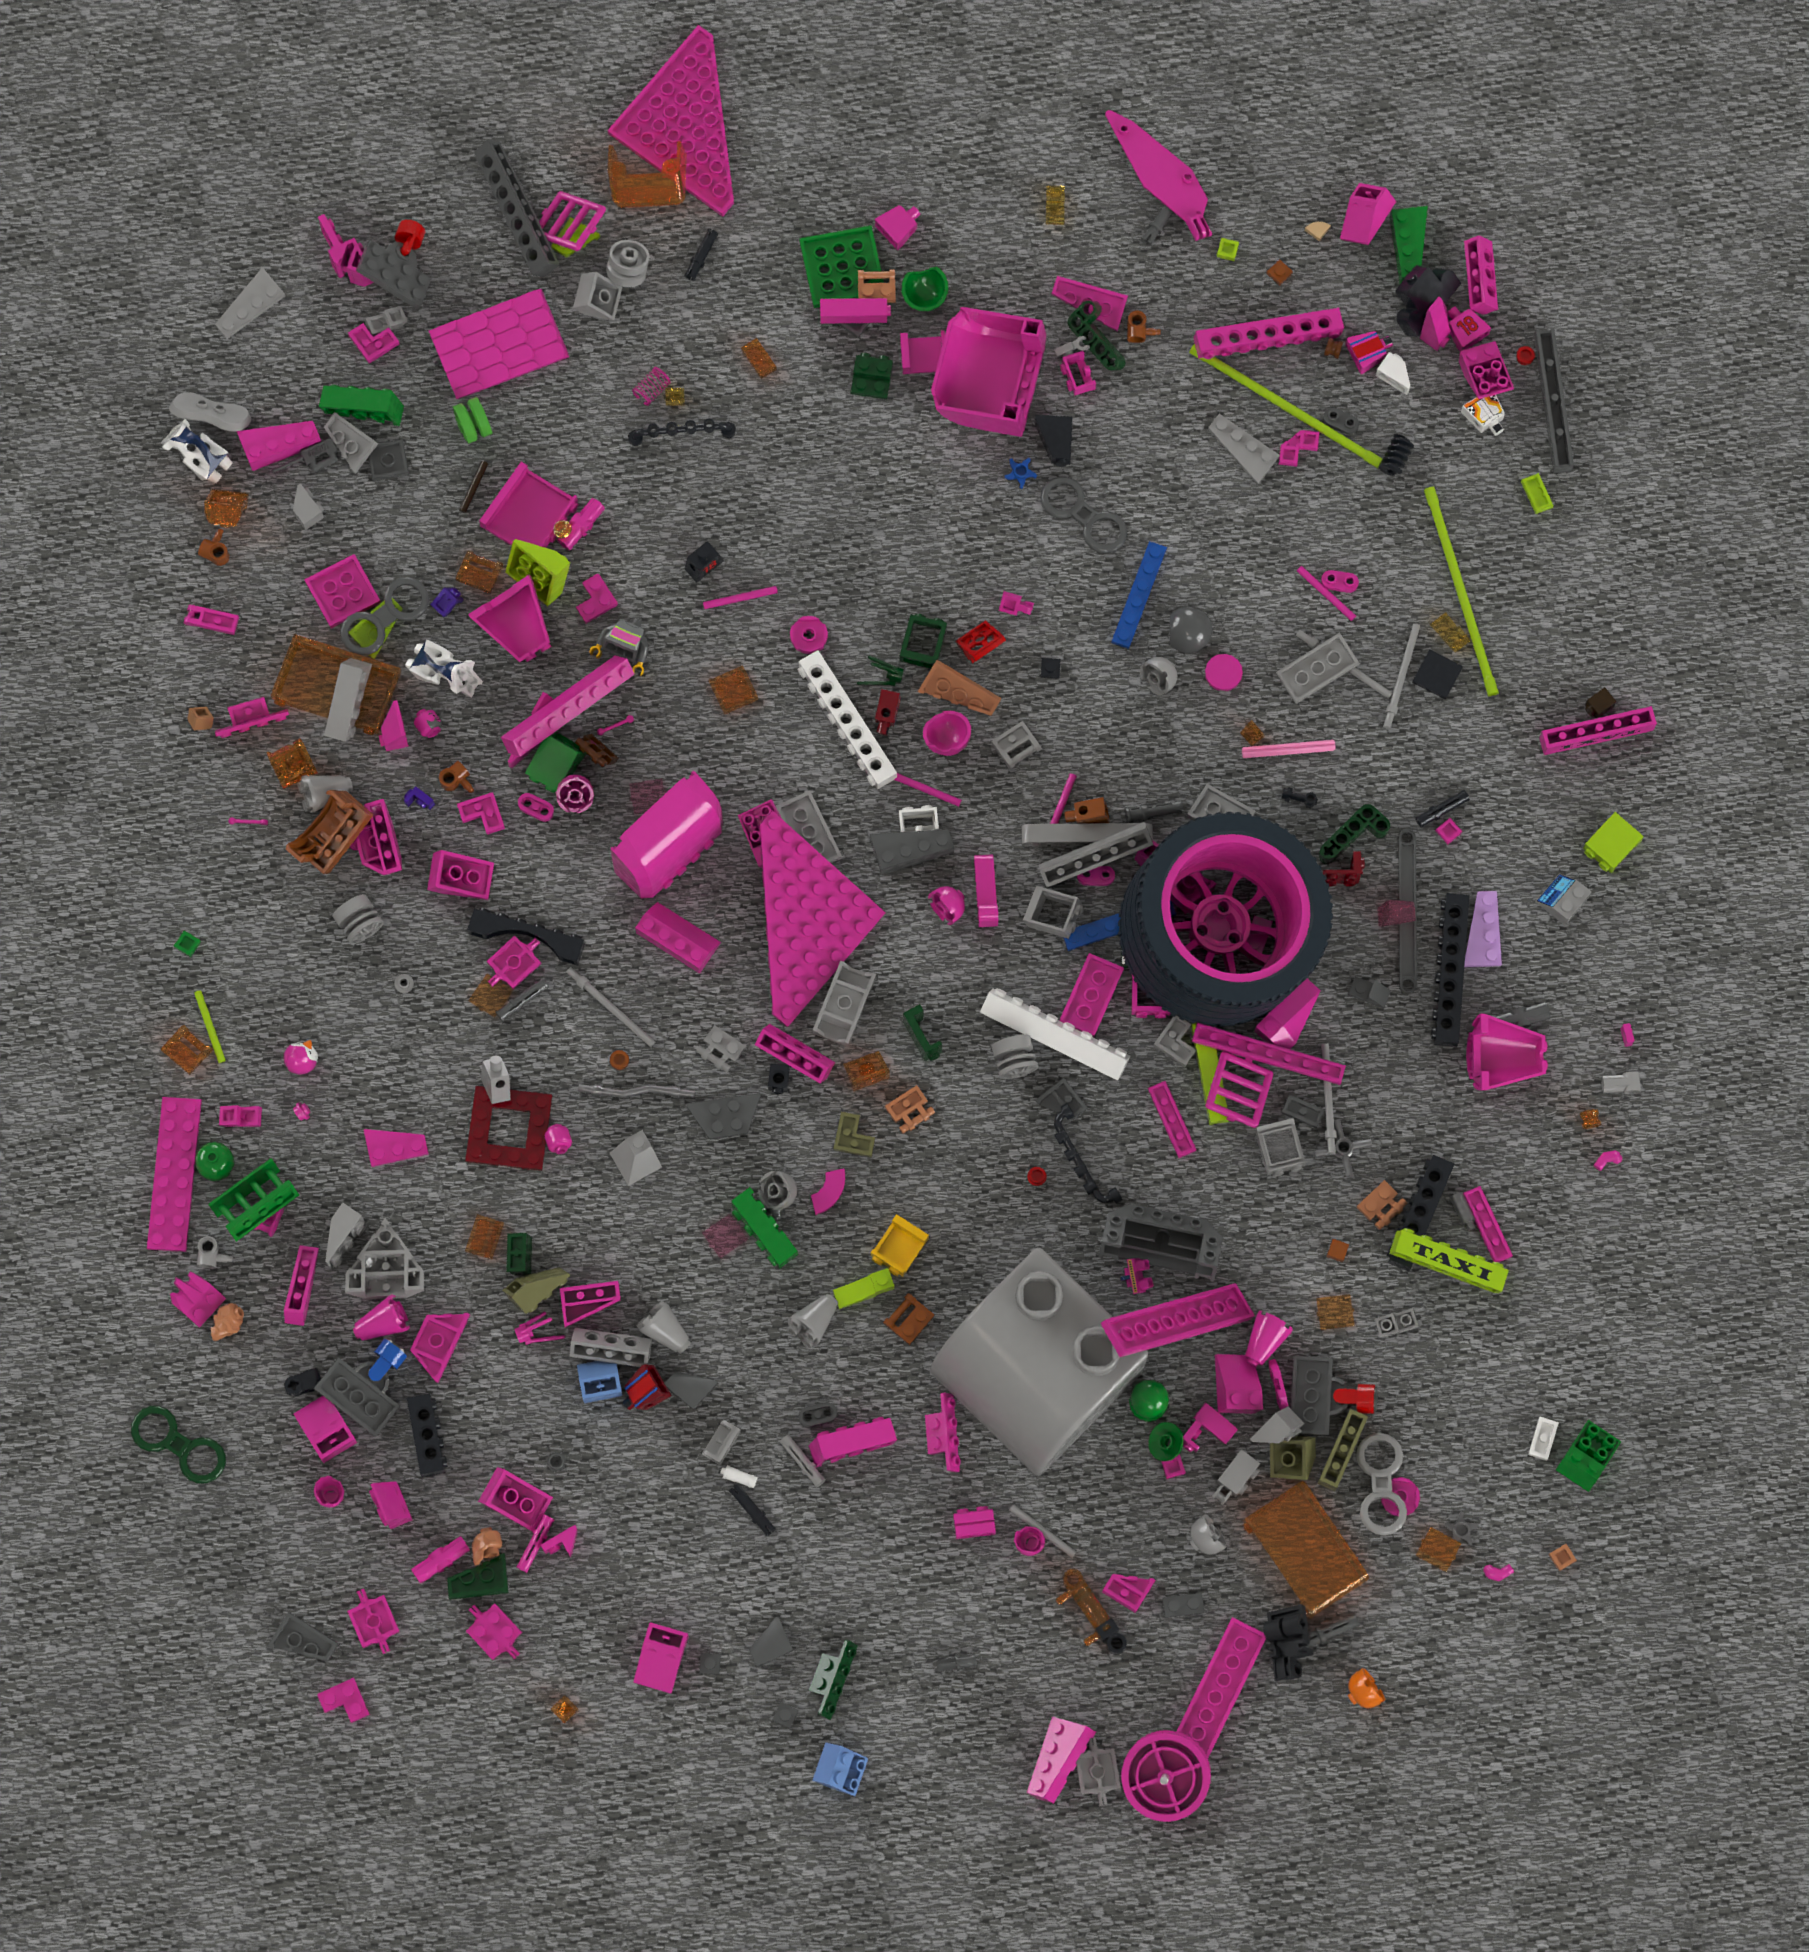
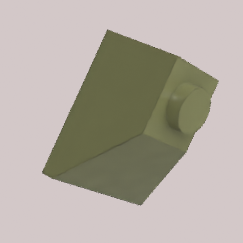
[1270,1436,1316,1480]

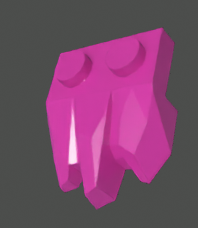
[170,1271,226,1328]

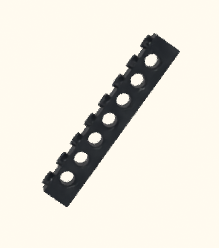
[1431,893,1470,1047]

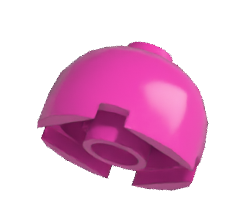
[556,774,594,813]
[928,886,965,925]

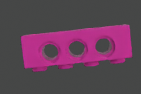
[1464,235,1498,315]
[755,1024,835,1083]

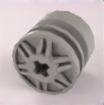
[332,894,384,944]
[991,1034,1039,1079]

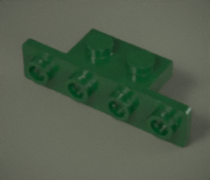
[808,1639,858,1720]

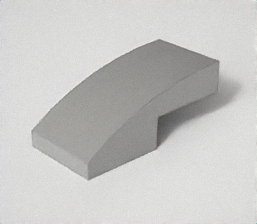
[365,306,408,337]

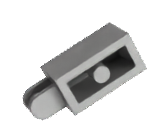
[1212,1449,1260,1505]

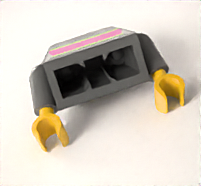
[590,618,649,676]

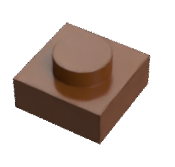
[1266,259,1293,286]

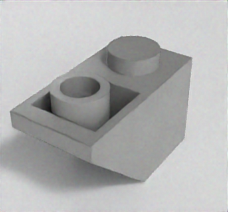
[293,484,324,530]

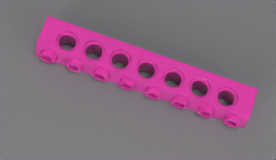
[1193,308,1344,359]

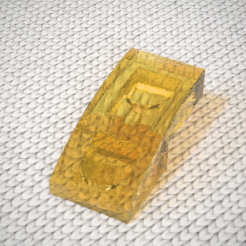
[1046,186,1065,225]
[1430,612,1470,652]

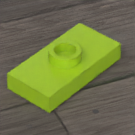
[1521,473,1554,514]

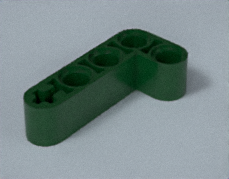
[1067,300,1125,371]
[1319,804,1390,864]

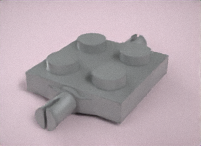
[1076,1737,1121,1806]

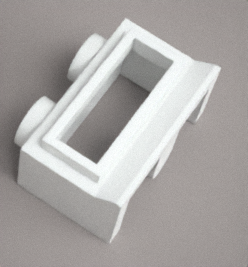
[899,805,939,832]

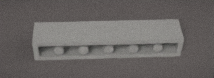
[1039,822,1153,887]

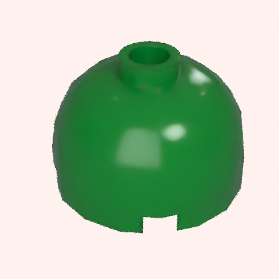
[195,1142,235,1181]

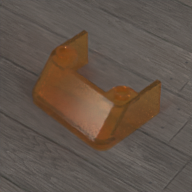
[608,141,687,208]

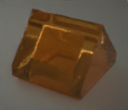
[1240,720,1265,746]

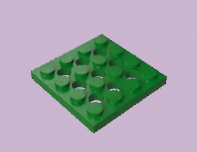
[799,225,884,308]

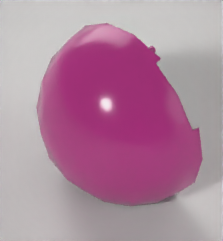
[923,711,971,756]

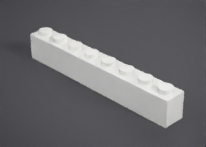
[980,988,1130,1080]

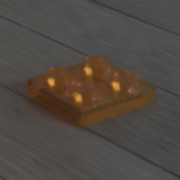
[709,665,759,715]

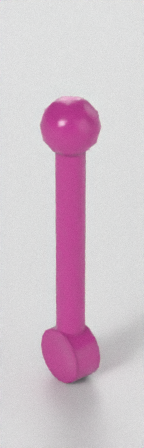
[597,715,634,736]
[228,817,268,825]

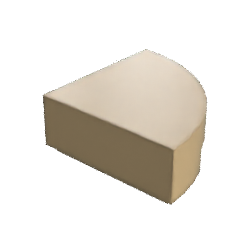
[1305,222,1331,241]

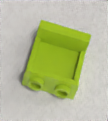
[1583,812,1644,873]

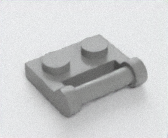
[991,721,1042,770]

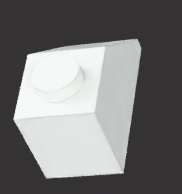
[1375,352,1410,395]

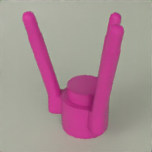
[515,1311,565,1345]

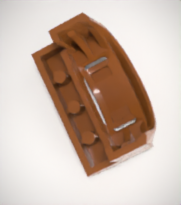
[286,790,374,874]

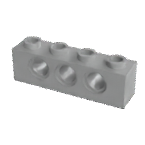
[570,1327,652,1367]

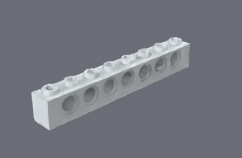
[798,650,897,789]

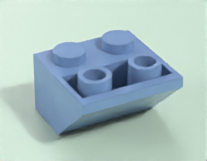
[577,1361,623,1403]
[813,1742,868,1796]

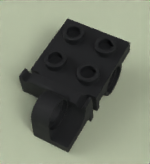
[1263,1604,1314,1681]

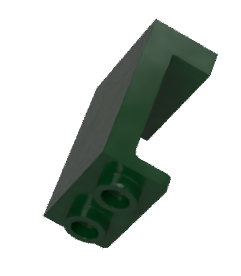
[903,1004,942,1061]

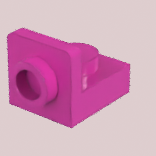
[1183,1420,1202,1452]

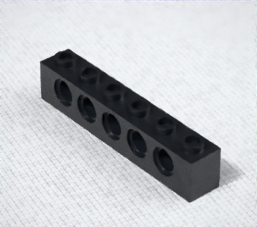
[1387,1155,1455,1272]

